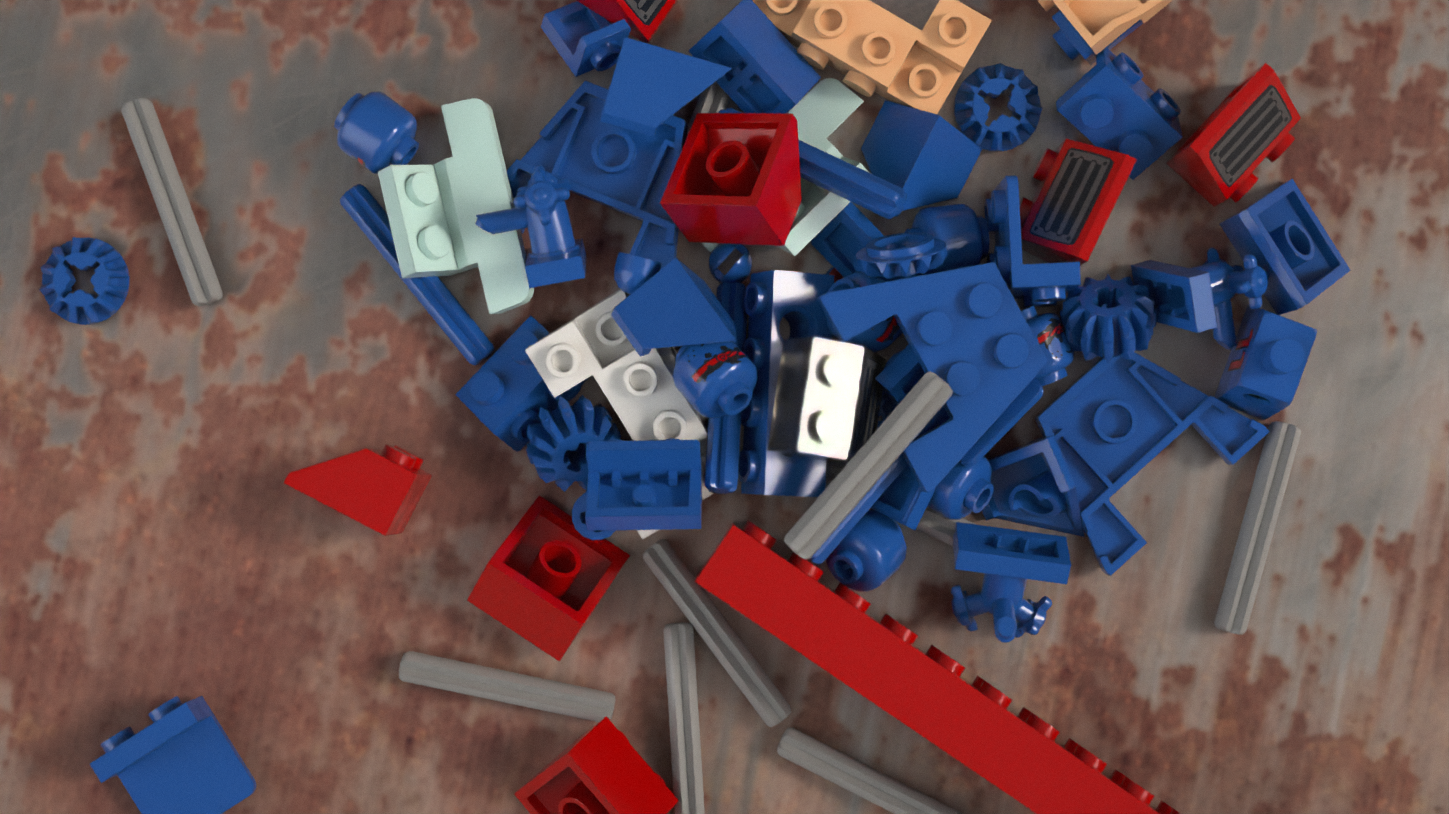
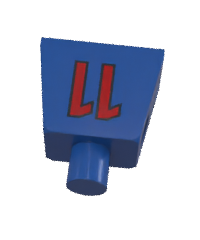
[1214,304,1317,420]

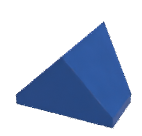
[600,37,732,137]
[860,100,982,211]
[611,258,736,357]
[982,435,1085,537]

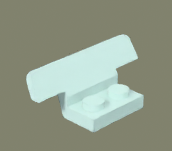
[701,78,868,256]
[378,98,534,314]

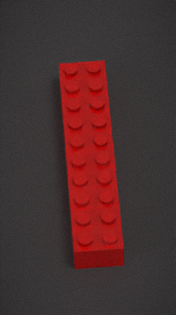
[695,520,1181,814]

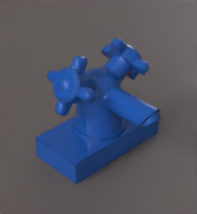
[475,165,587,288]
[1131,247,1270,350]
[951,522,1071,643]

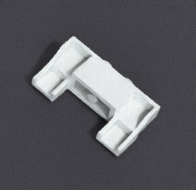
[525,289,714,539]

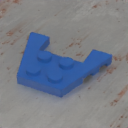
[507,81,688,270]
[817,262,1048,493]
[1035,352,1270,576]

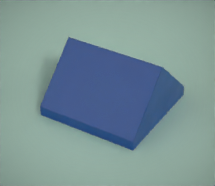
[1220,178,1351,315]

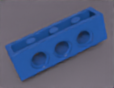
[738,270,834,497]

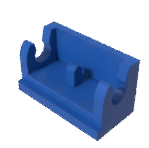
[688,0,821,113]

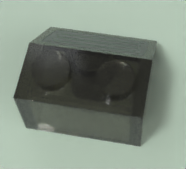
[767,337,887,465]

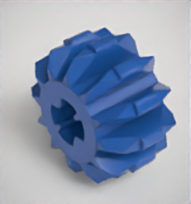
[1060,274,1156,364]
[526,394,621,492]

